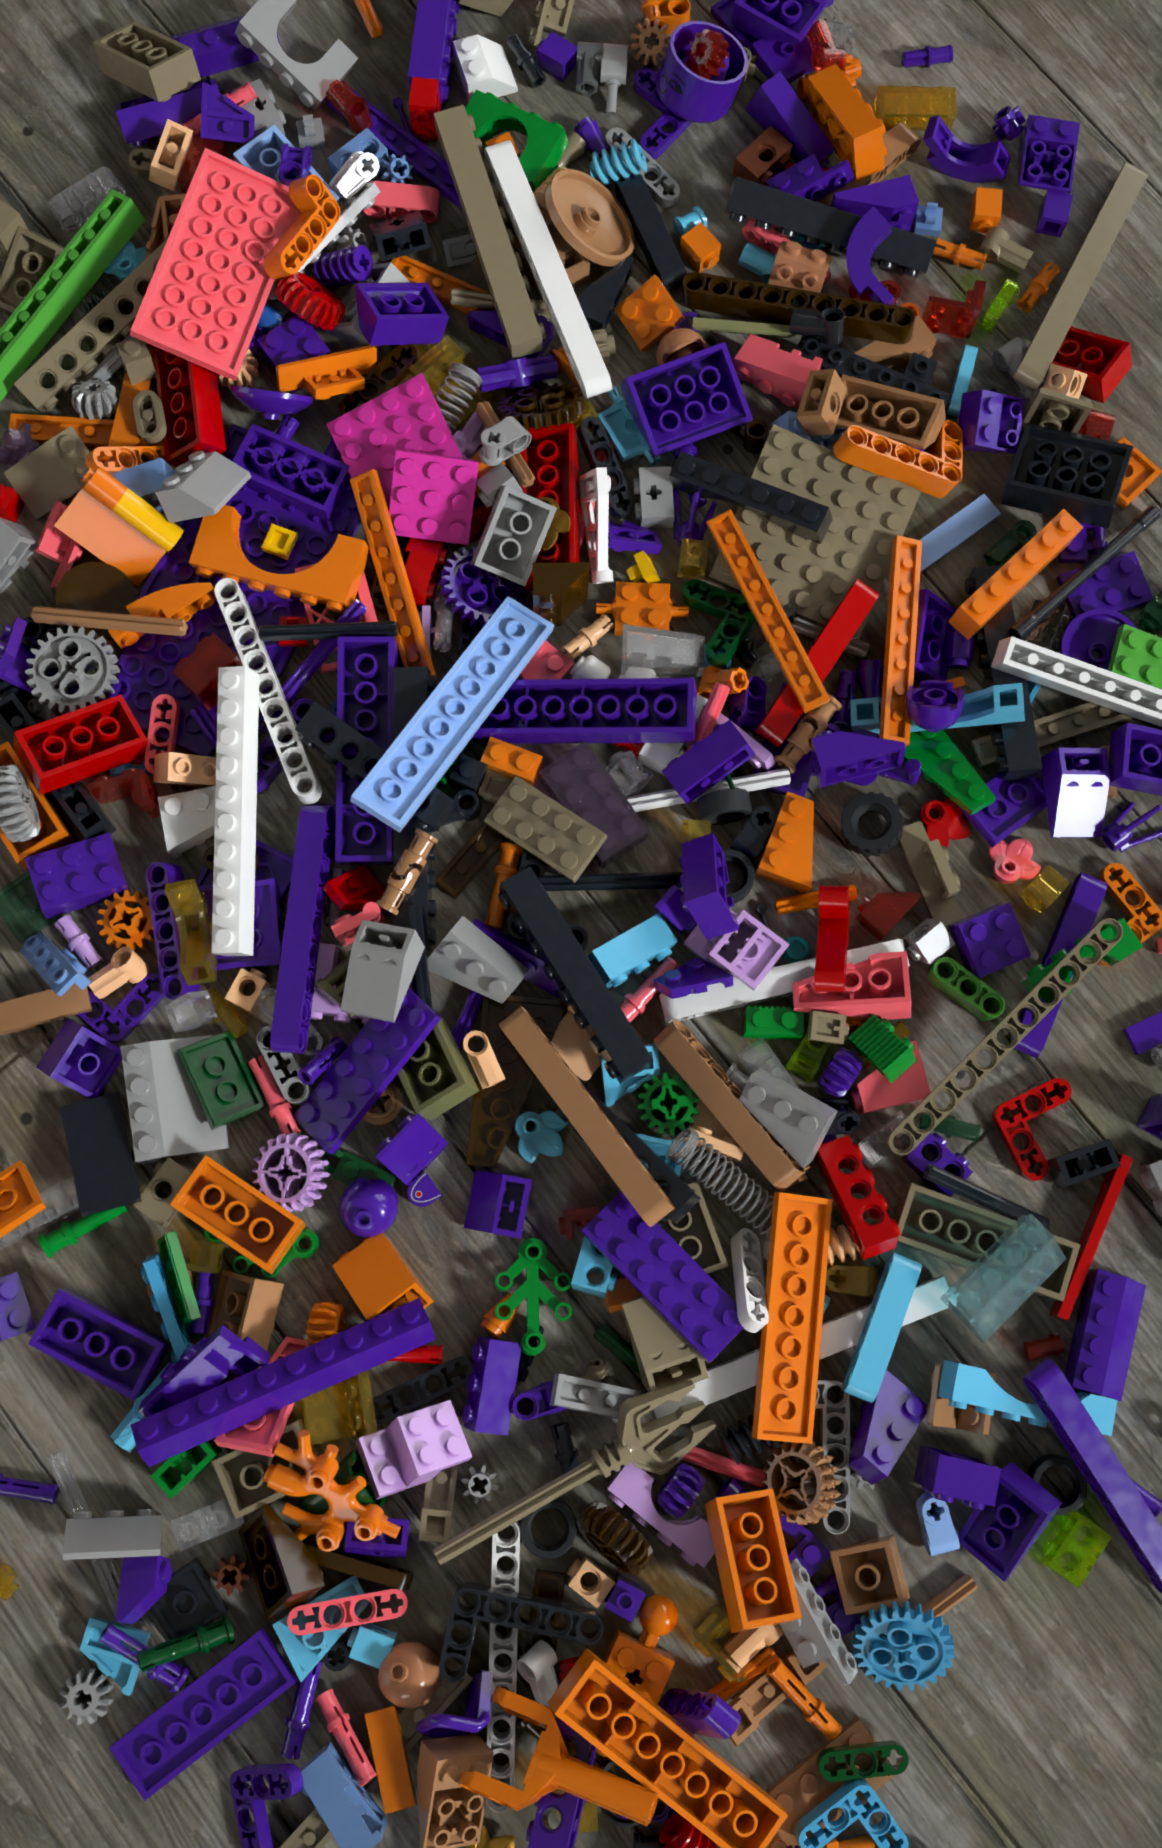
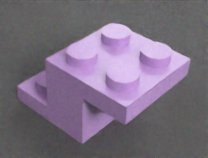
[683,909,790,991]
[355,1400,472,1500]

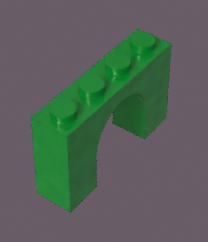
[465,89,569,193]

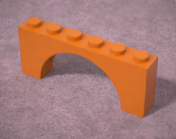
[189,505,370,613]

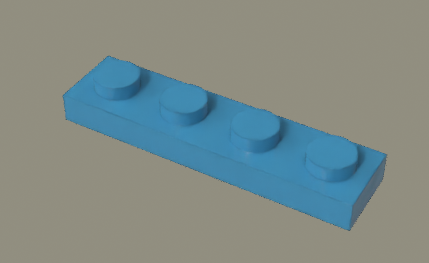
[141,1253,191,1365]

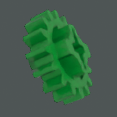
[638,1073,700,1136]

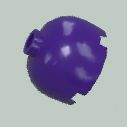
[906,680,964,733]
[339,1177,399,1238]

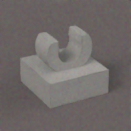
[296,114,326,149]

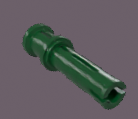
[136,1615,235,1673]

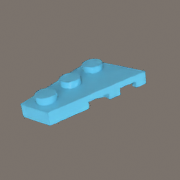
[273,1576,369,1682]

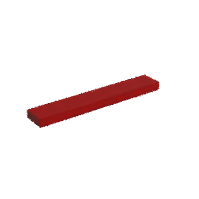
[1049,1154,1133,1321]

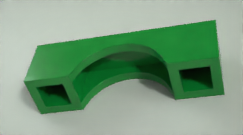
[1022,918,1143,1004]

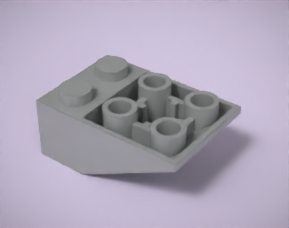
[340,920,425,1023]

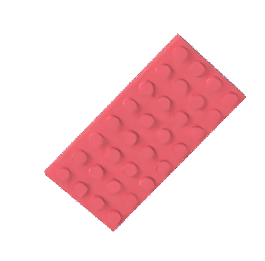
[130,148,301,381]

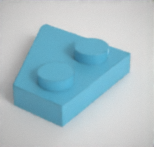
[80,1616,151,1696]

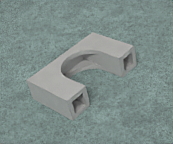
[235,0,358,111]

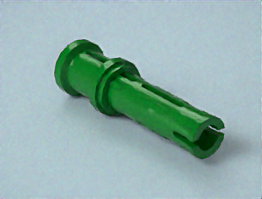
[38,1205,129,1259]

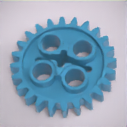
[853,1601,955,1691]

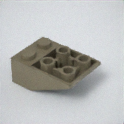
[621,1296,709,1392]

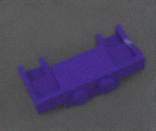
[138,1325,270,1417]

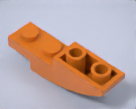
[108,583,217,649]

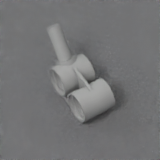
[600,43,629,114]

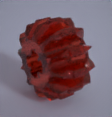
[685,29,730,79]

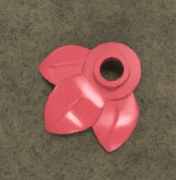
[989,838,1041,884]

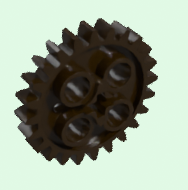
[498,383,585,430]

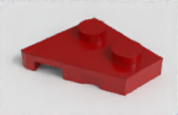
[322,865,391,913]

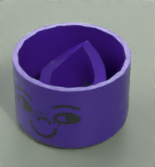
[655,21,748,123]

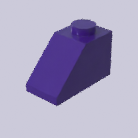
[655,885,697,934]
[115,1556,172,1625]

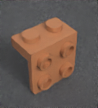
[768,241,832,293]

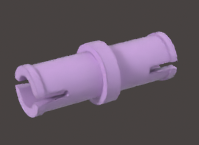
[55,914,104,970]

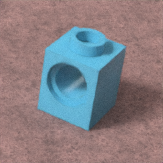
[347,1623,397,1669]

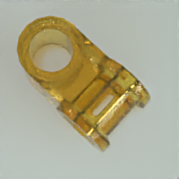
[825,1265,877,1297]

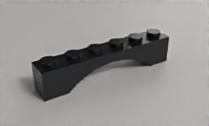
[669,451,833,544]

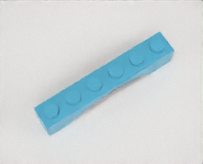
[850,683,1025,734]
[938,1360,1117,1436]

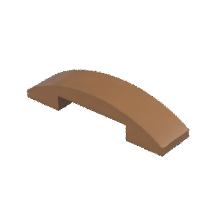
[728,1649,827,1746]

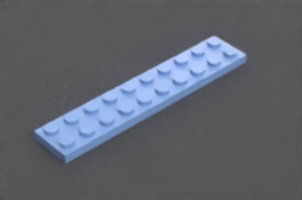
[351,596,554,833]

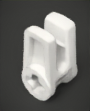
[329,151,379,199]

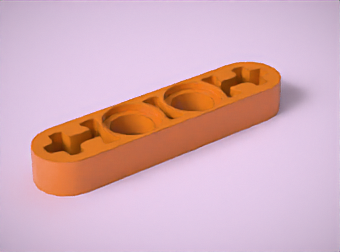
[85,446,177,474]

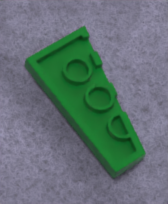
[903,730,996,815]

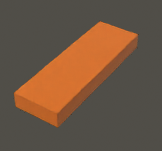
[364,1705,417,1814]

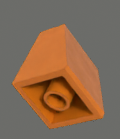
[332,1233,434,1320]

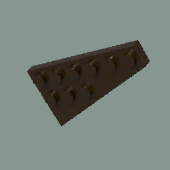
[466,995,568,1168]

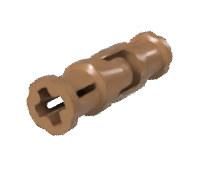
[774,693,842,773]
[376,828,438,915]

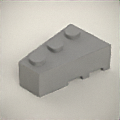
[739,1068,838,1169]

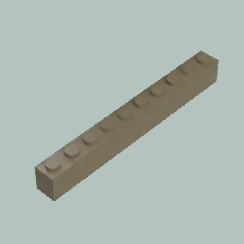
[434,105,546,359]

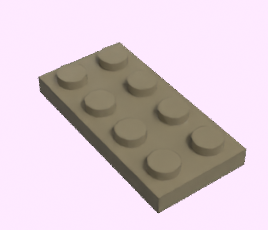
[484,776,608,883]

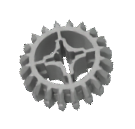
[0,765,40,843]

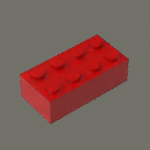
[13,695,147,796]

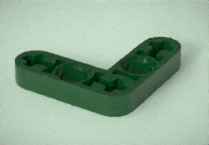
[682,579,755,667]

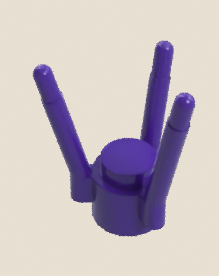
[673,488,717,549]
[1102,802,1162,853]

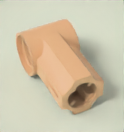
[88,947,149,999]
[463,1030,506,1089]
[723,1624,784,1668]

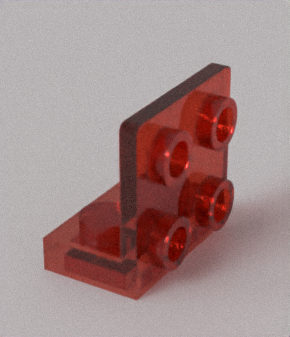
[921,280,986,339]
[87,768,161,818]

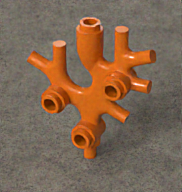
[263,1430,401,1552]

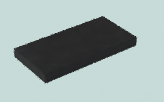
[60,1092,142,1217]

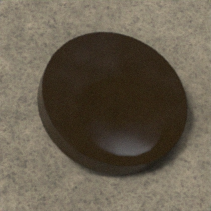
[55,562,138,642]

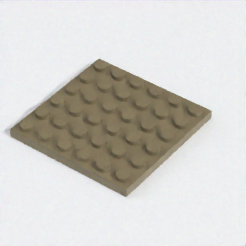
[709,424,921,639]

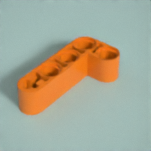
[264,174,341,279]

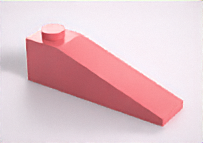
[793,951,911,1020]

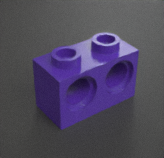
[901,1132,973,1197]

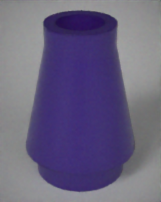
[574,117,609,158]
[856,660,884,699]

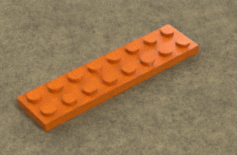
[752,1192,833,1444]

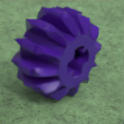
[818,1047,863,1098]
[657,1463,705,1518]

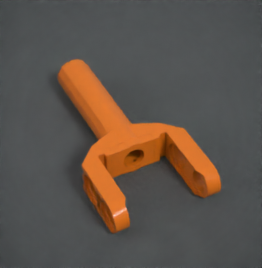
[458,1687,658,1827]

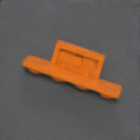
[276,345,377,400]

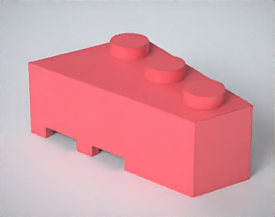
[733,334,823,410]

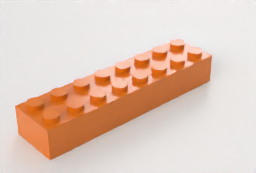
[548,1648,788,1848]

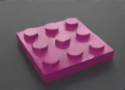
[389,449,479,545]

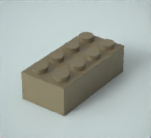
[92,21,201,102]

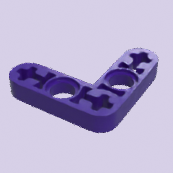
[633,68,692,159]
[74,973,165,1043]
[230,1763,303,1848]

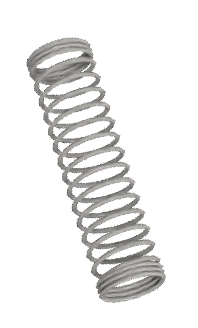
[435,363,482,431]
[667,1128,774,1242]

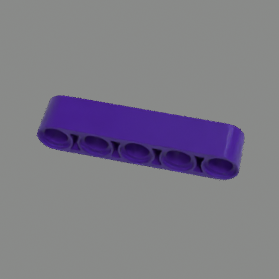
[146,862,200,1000]

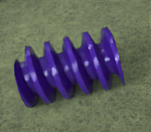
[313,245,373,289]

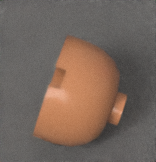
[656,328,709,366]
[378,1642,442,1709]

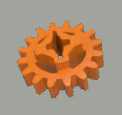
[97,890,154,951]

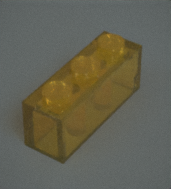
[874,85,957,131]

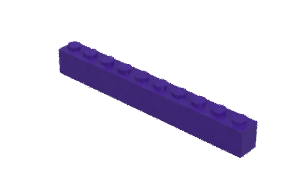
[130,1298,436,1467]

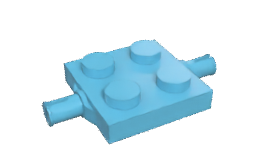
[597,386,661,467]

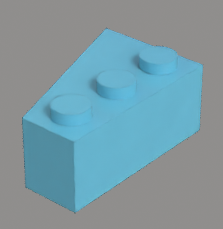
[588,913,678,989]

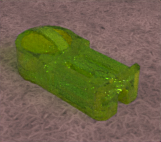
[980,278,1020,333]

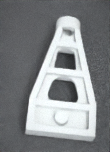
[578,467,614,584]

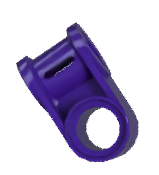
[279,143,312,187]
[729,676,767,732]
[512,1379,567,1421]

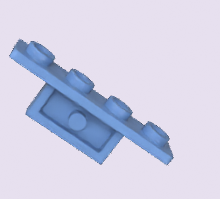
[20,931,91,997]

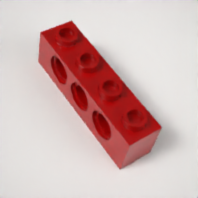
[815,1135,900,1260]

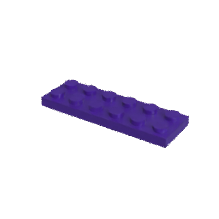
[293,988,441,1154]
[581,1191,743,1364]
[109,1627,298,1801]

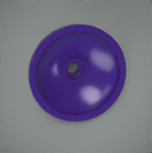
[231,385,313,420]
[1060,609,1137,670]

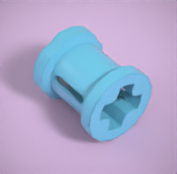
[673,206,707,238]

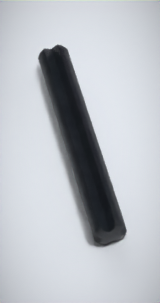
[405,905,433,1010]

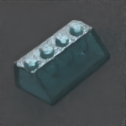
[940,1214,1066,1343]

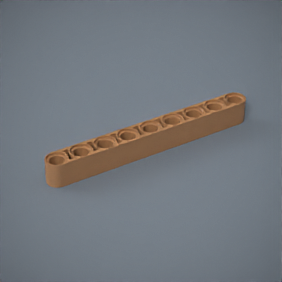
[499,1006,675,1227]

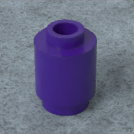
[945,628,975,669]

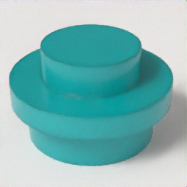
[782,936,810,963]

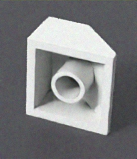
[453,34,518,102]

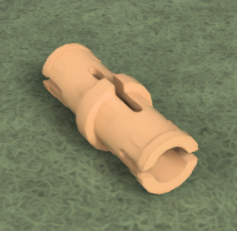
[561,614,614,661]

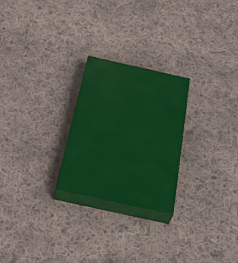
[176,1030,266,1130]

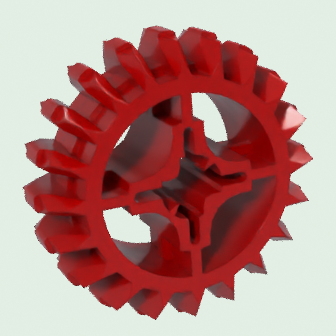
[275,272,345,330]

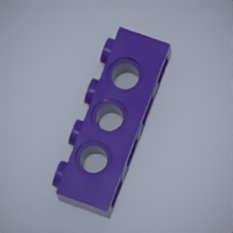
[526,1718,596,1848]

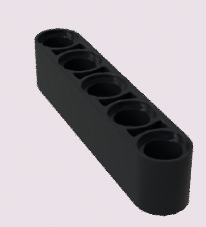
[615,174,687,291]

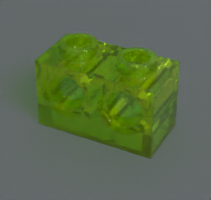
[1040,1512,1112,1588]

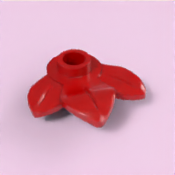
[920,798,971,848]

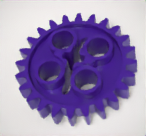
[439,546,527,629]

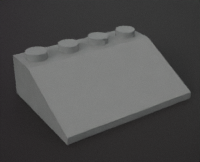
[120,1035,230,1164]

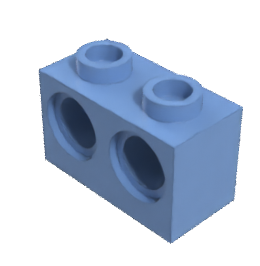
[327,128,389,177]

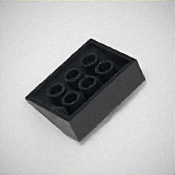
[1002,423,1134,529]

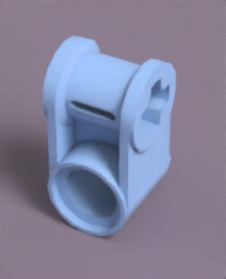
[916,1492,960,1557]

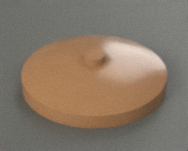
[545,169,635,267]

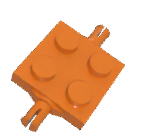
[596,582,689,638]

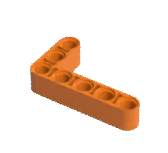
[833,420,963,498]

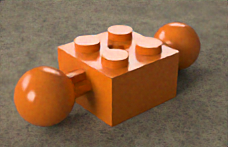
[596,1594,678,1757]

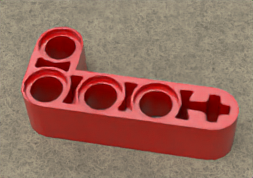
[814,886,849,992]

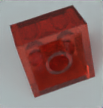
[173,633,243,712]

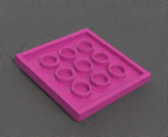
[327,373,463,510]

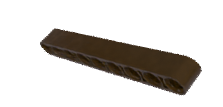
[682,272,915,344]

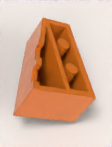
[755,792,814,894]

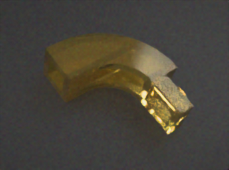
[165,879,217,986]

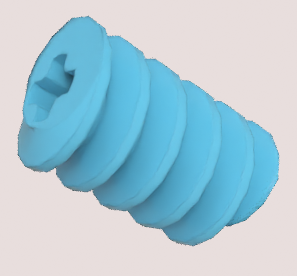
[589,138,647,185]

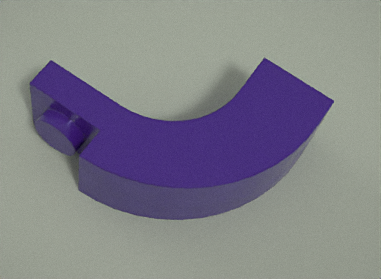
[923,115,1011,183]
[847,206,894,305]

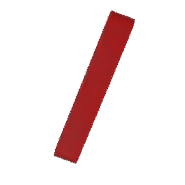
[755,578,880,748]

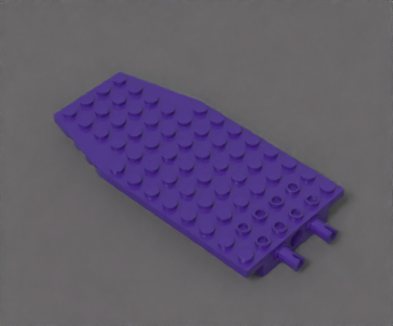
[110,415,362,757]

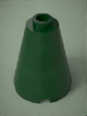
[298,1449,386,1515]

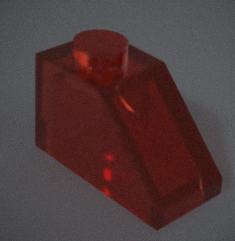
[855,892,922,941]

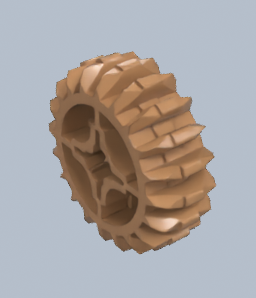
[761,1441,842,1526]

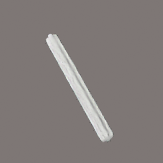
[626,768,791,813]

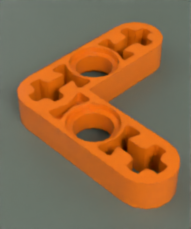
[1097,863,1162,967]

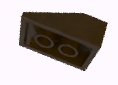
[238,1504,325,1619]

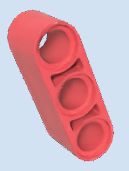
[363,181,441,223]

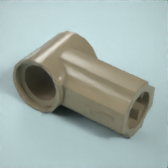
[977,227,1034,274]

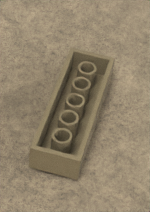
[894,1183,1080,1302]

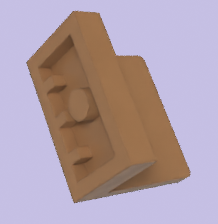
[927,1363,996,1435]

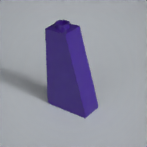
[746,72,835,168]

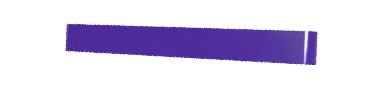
[270,805,335,1053]
[1023,1359,1162,1594]

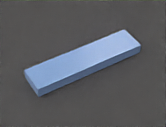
[920,494,1001,574]

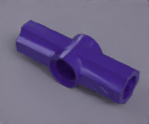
[476,354,558,392]

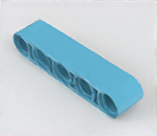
[843,1252,922,1403]

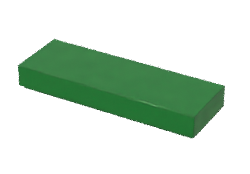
[157,1231,201,1326]

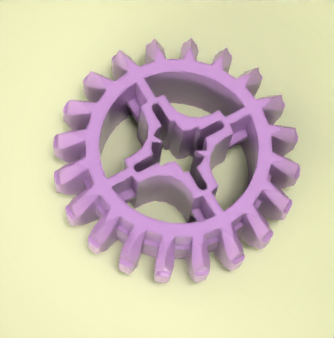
[251,1133,331,1212]

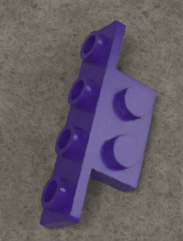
[766,154,854,202]

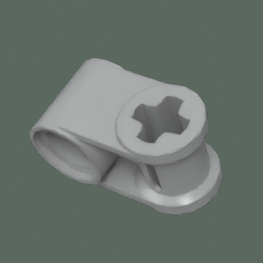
[479,416,532,466]

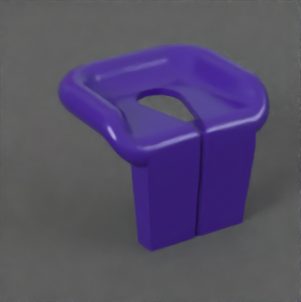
[416,1670,491,1738]

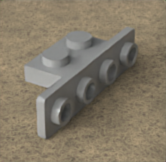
[780,1558,858,1686]

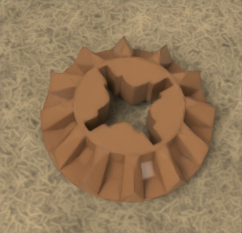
[363,1082,403,1125]

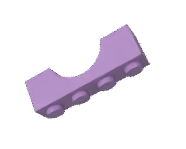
[606,1463,715,1568]

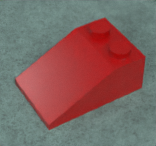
[1047,326,1132,403]

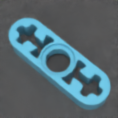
[946,344,978,418]

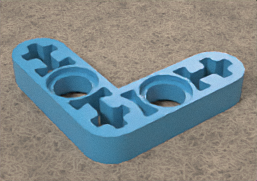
[794,1778,909,1848]

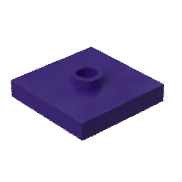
[751,36,823,83]

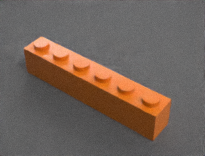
[948,509,1083,640]

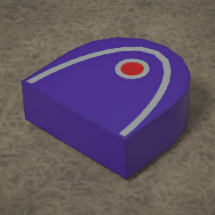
[407,1172,442,1207]

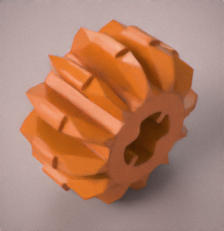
[306,1302,347,1346]

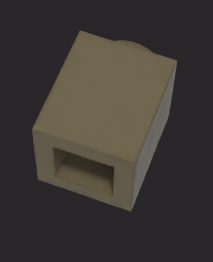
[116,338,156,385]

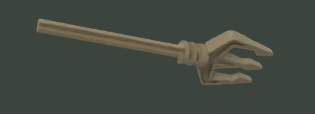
[433,1380,716,1565]

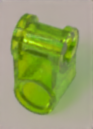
[784,1031,830,1083]

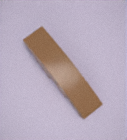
[0,984,92,1035]

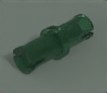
[919,1112,981,1143]

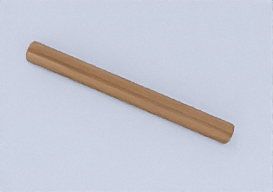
[31,606,188,636]

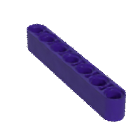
[1009,872,1108,1058]

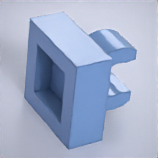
[913,202,943,237]

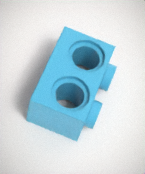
[571,1236,618,1298]

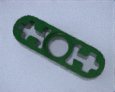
[817,1740,909,1782]

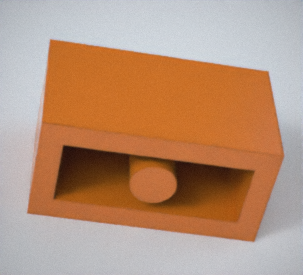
[480,736,543,787]

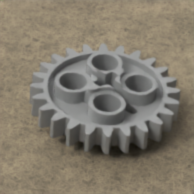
[25,626,120,715]

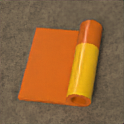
[54,466,184,587]

